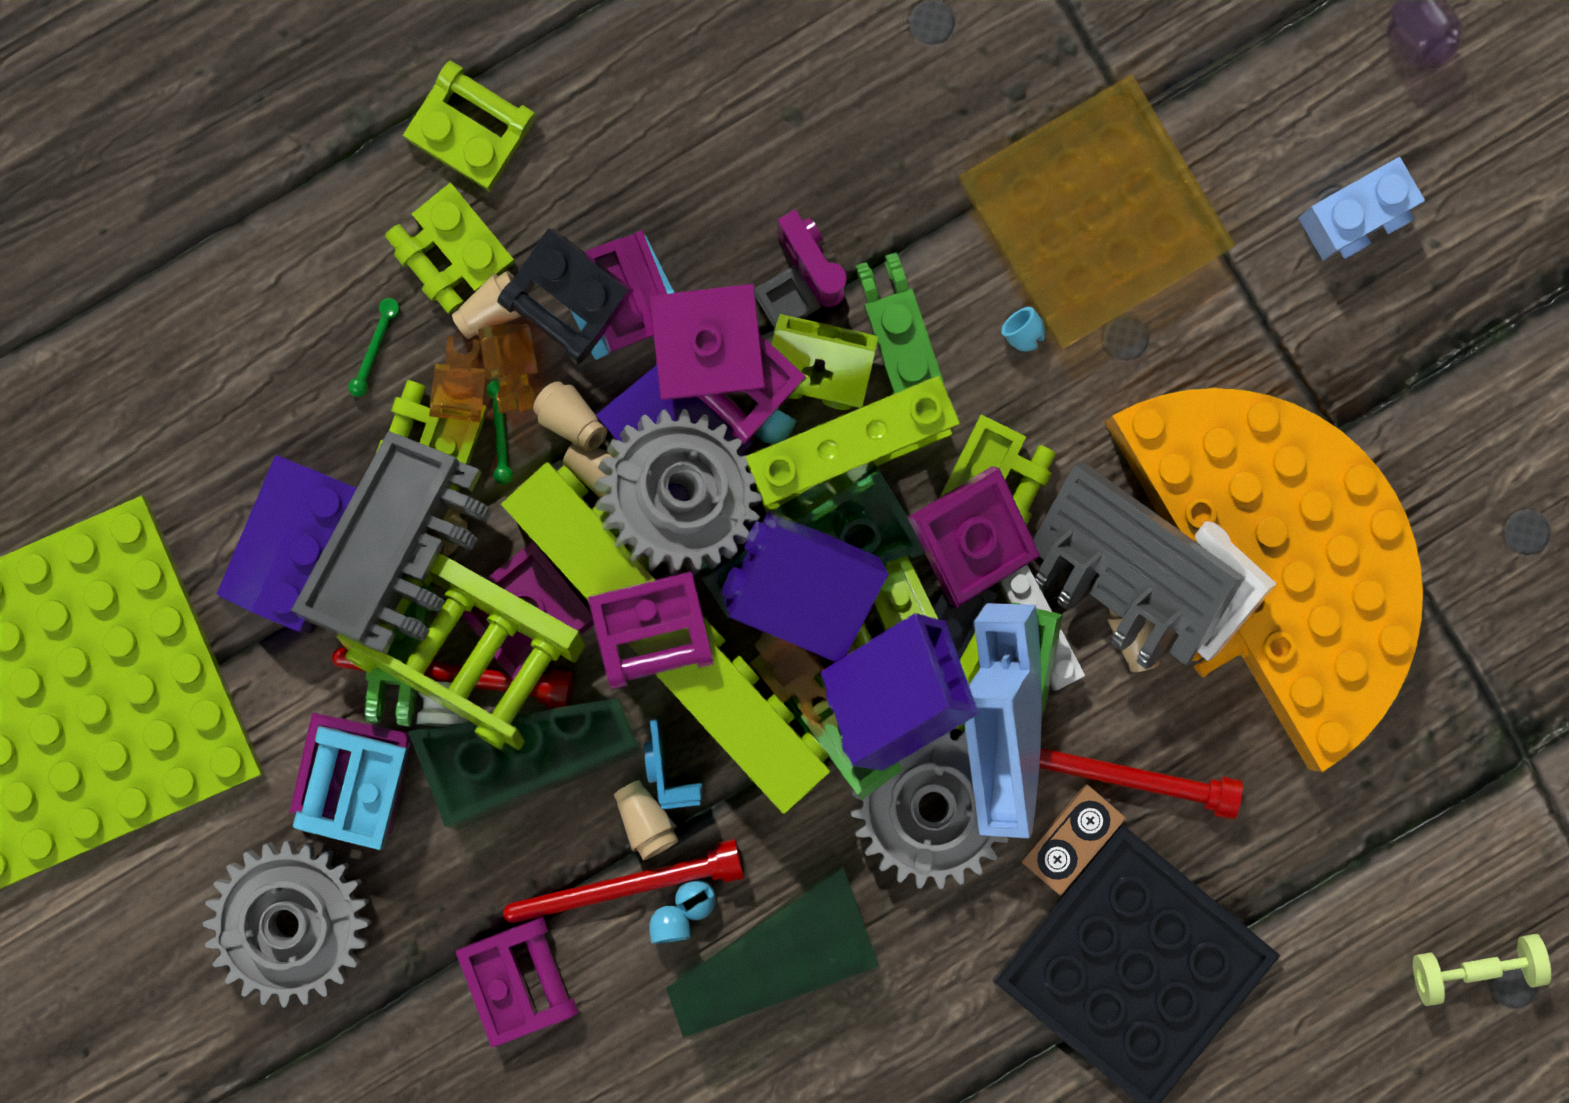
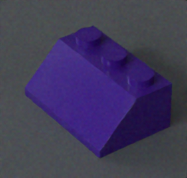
[217,455,357,633]

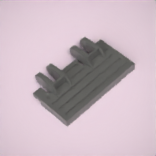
[291,431,492,655]
[1033,463,1245,669]

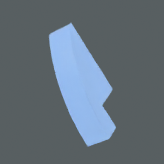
[965,603,1042,838]

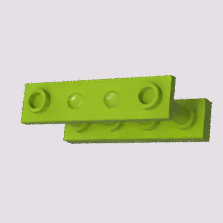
[745,375,960,514]
[336,553,585,750]

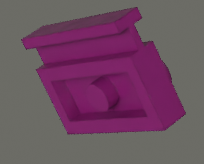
[584,230,667,354]

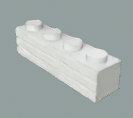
[998,565,1085,690]

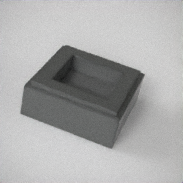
[755,265,821,330]

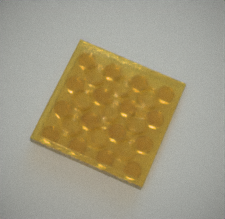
[958,74,1236,351]

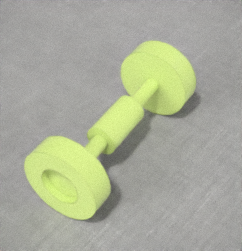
[1413,934,1551,1006]

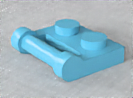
[293,726,409,850]

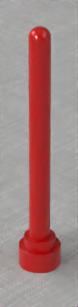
[331,647,574,712]
[1039,748,1243,820]
[503,839,745,923]

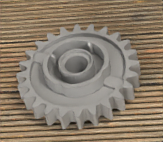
[594,409,762,576]
[851,731,1009,889]
[203,840,372,1007]

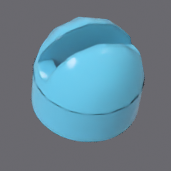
[1001,307,1046,352]
[756,410,797,444]
[675,879,716,920]
[649,906,692,944]

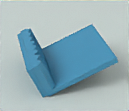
[644,719,703,809]

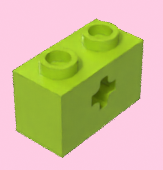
[771,314,878,410]

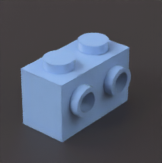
[1298,157,1425,261]

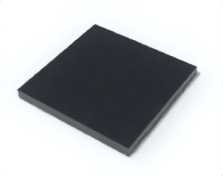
[992,824,1281,1103]

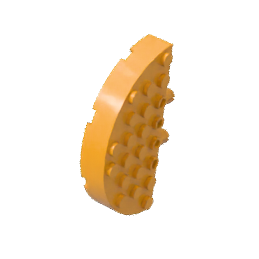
[1104,388,1423,772]

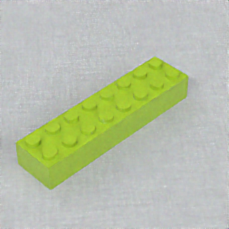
[501,462,830,814]

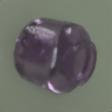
[1386,0,1463,69]

